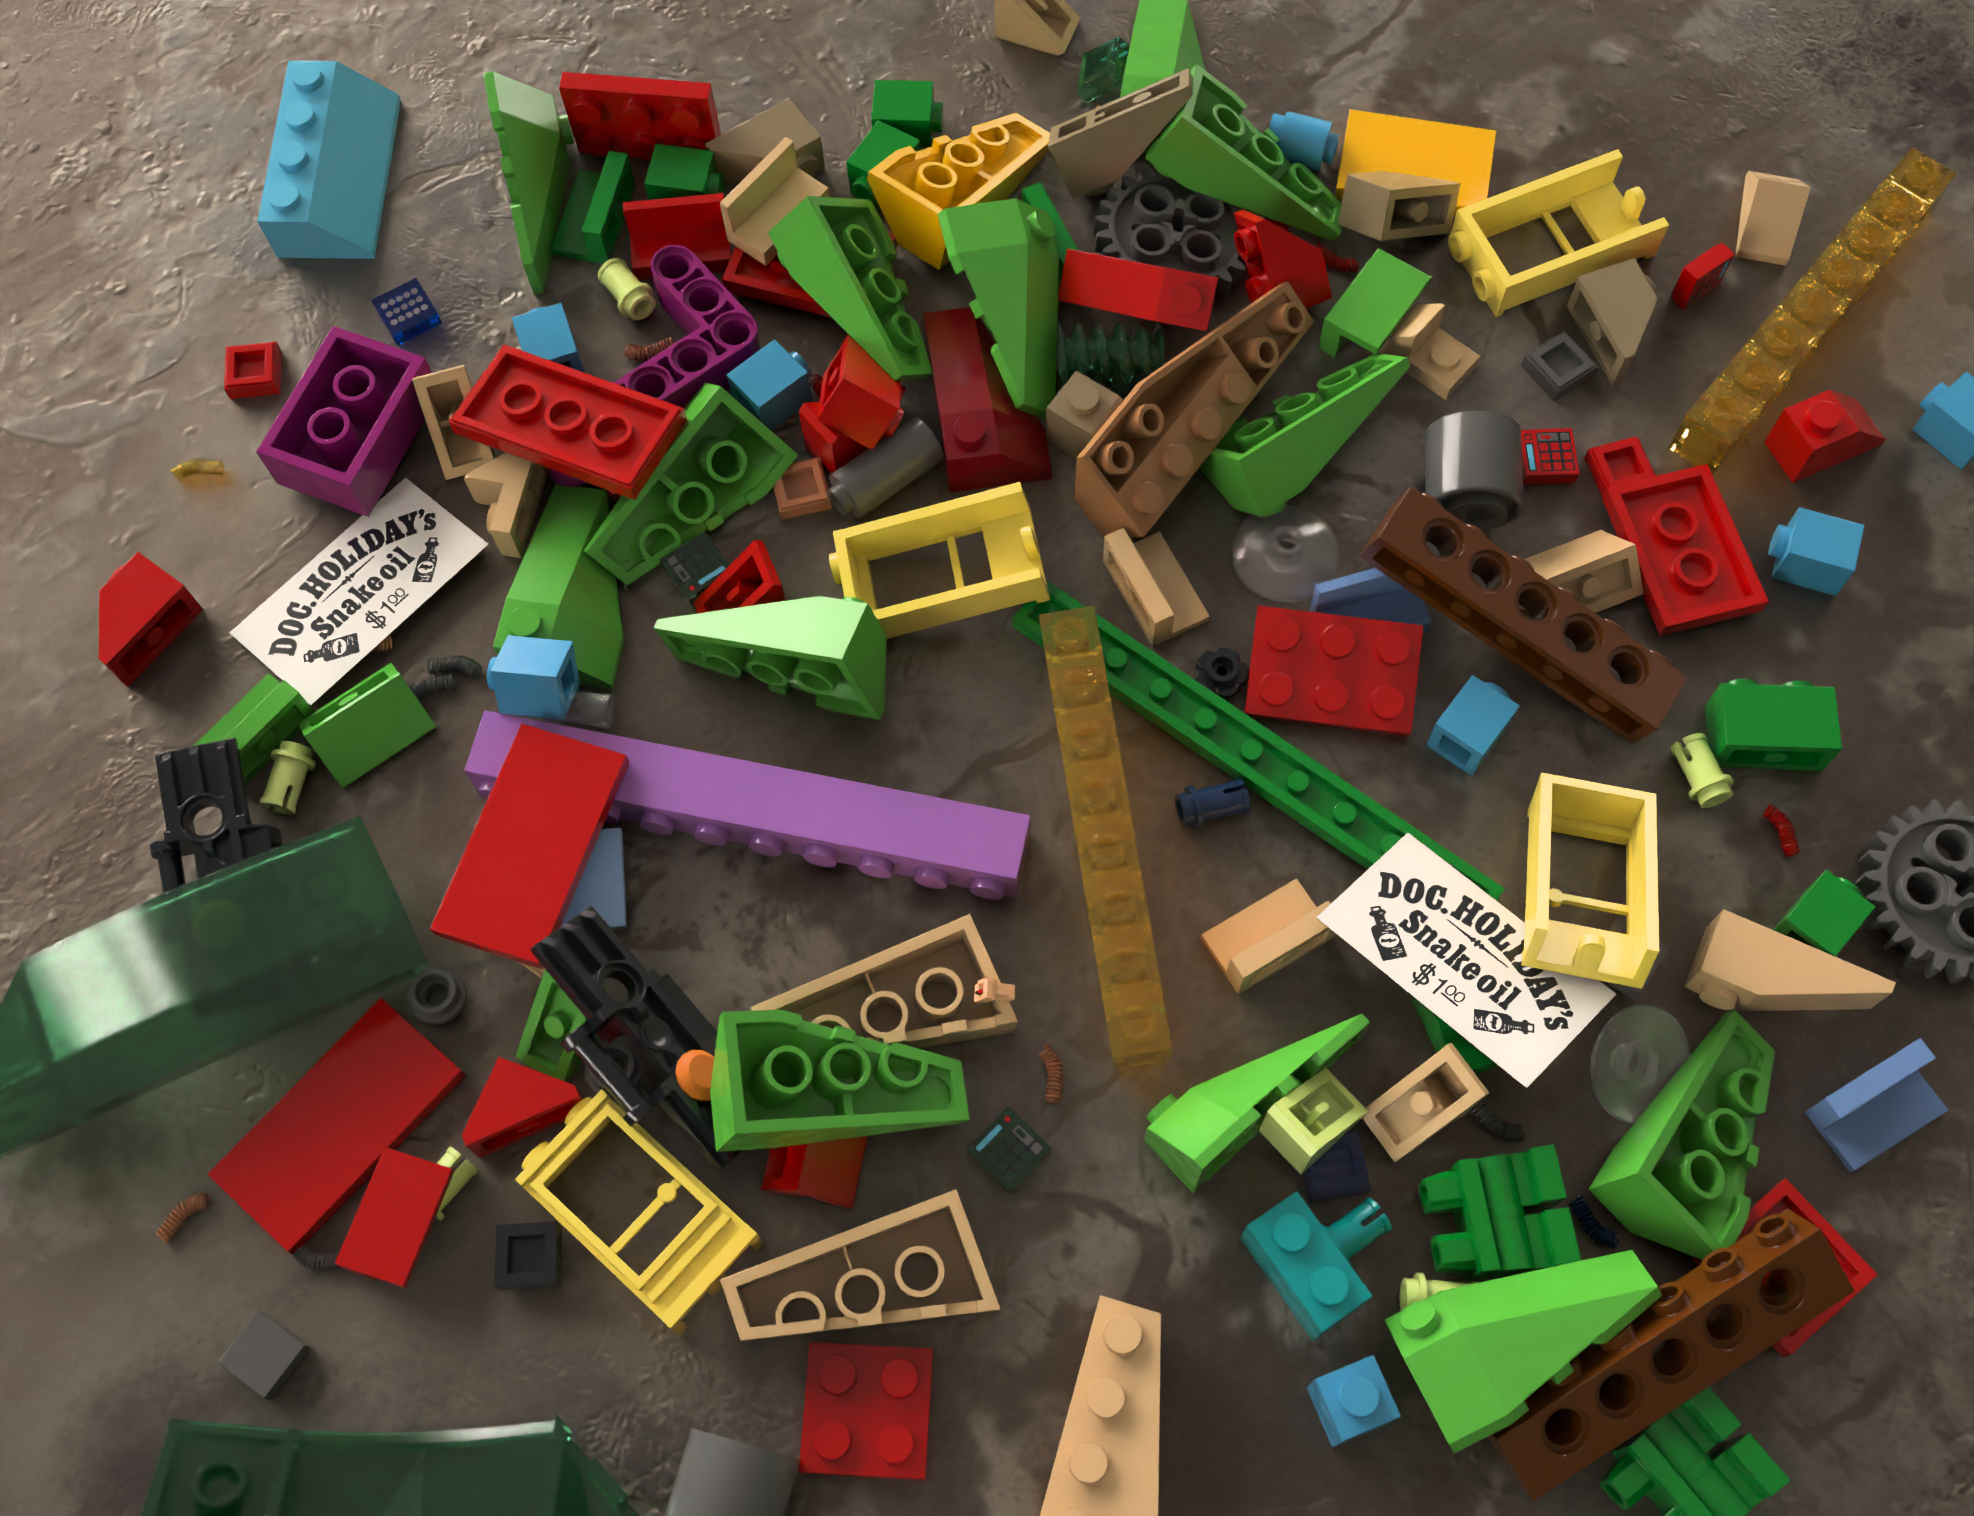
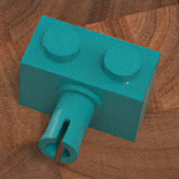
[1240,1191,1392,1341]

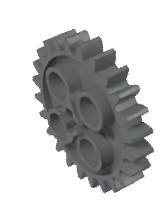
[1093,168,1249,297]
[1855,800,1974,985]

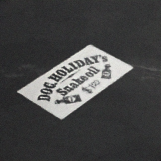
[230,477,489,705]
[1316,833,1616,1089]

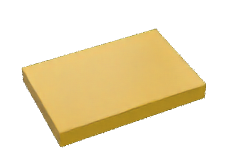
[1335,109,1496,217]

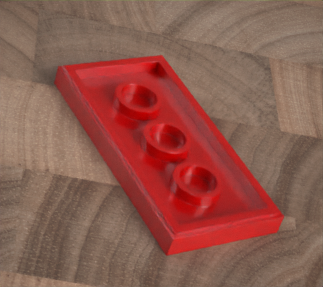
[448,344,688,500]
[430,723,630,970]
[207,997,466,1255]

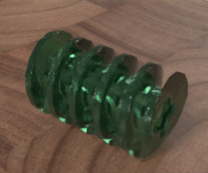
[1058,322,1164,389]

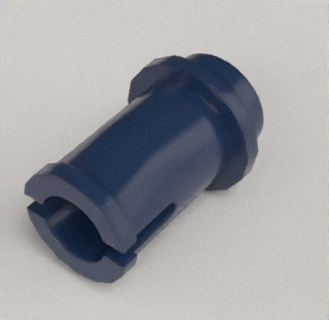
[1174,778,1250,830]

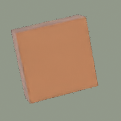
[773,457,832,520]

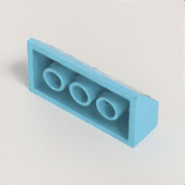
[257,61,401,259]

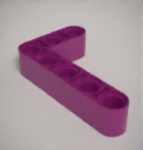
[547,245,760,487]

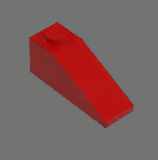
[1058,248,1219,331]

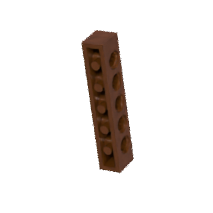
[1359,486,1687,744]
[1488,1208,1854,1501]

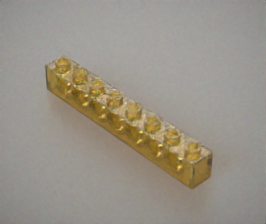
[1668,147,1957,475]
[1039,606,1172,1070]

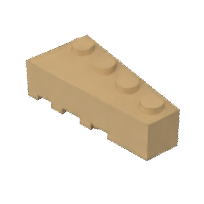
[750,914,1018,1048]
[720,1189,1000,1341]
[1040,1295,1161,1516]

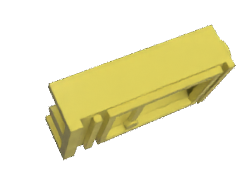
[1448,149,1669,317]
[829,482,1050,639]
[1521,772,1659,989]
[515,1089,764,1336]

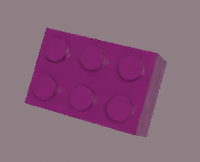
[256,326,432,517]

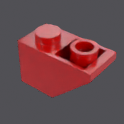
[1234,210,1332,309]

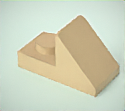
[1378,303,1480,400]
[464,452,548,558]
[1362,1043,1489,1162]

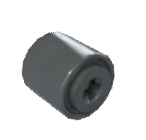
[1424,410,1524,531]
[665,1428,801,1516]

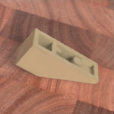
[1684,909,1896,1011]

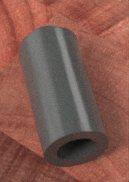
[827,417,944,519]

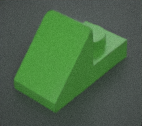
[515,969,607,1082]

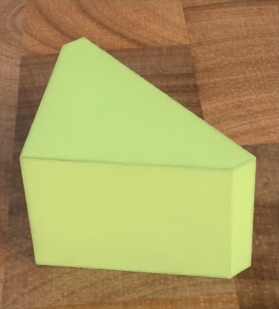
[1259,1068,1368,1175]

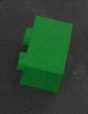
[1704,679,1842,771]

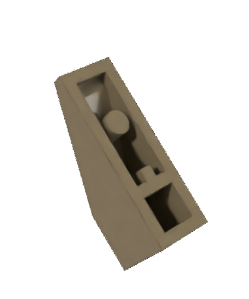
[1048,68,1193,199]

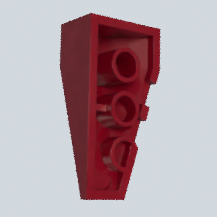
[923,307,1052,493]

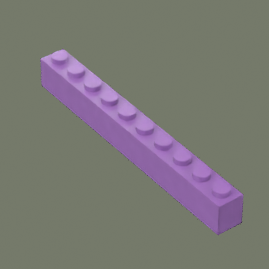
[464,710,1031,900]

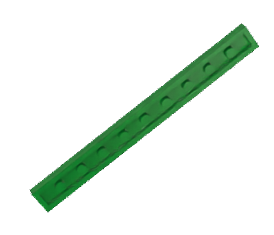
[1012,580,1505,901]

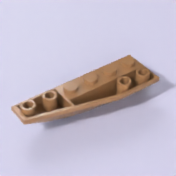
[1074,282,1314,538]

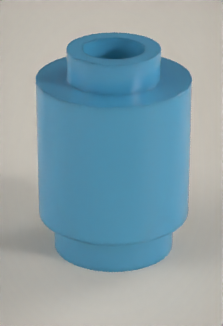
[1269,111,1340,172]

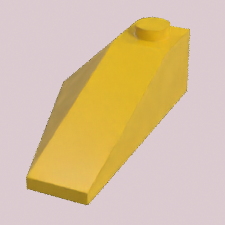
[867,113,1050,270]

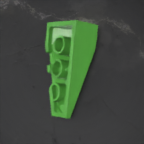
[1588,1009,1775,1260]

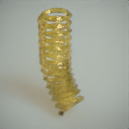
[170,459,224,481]

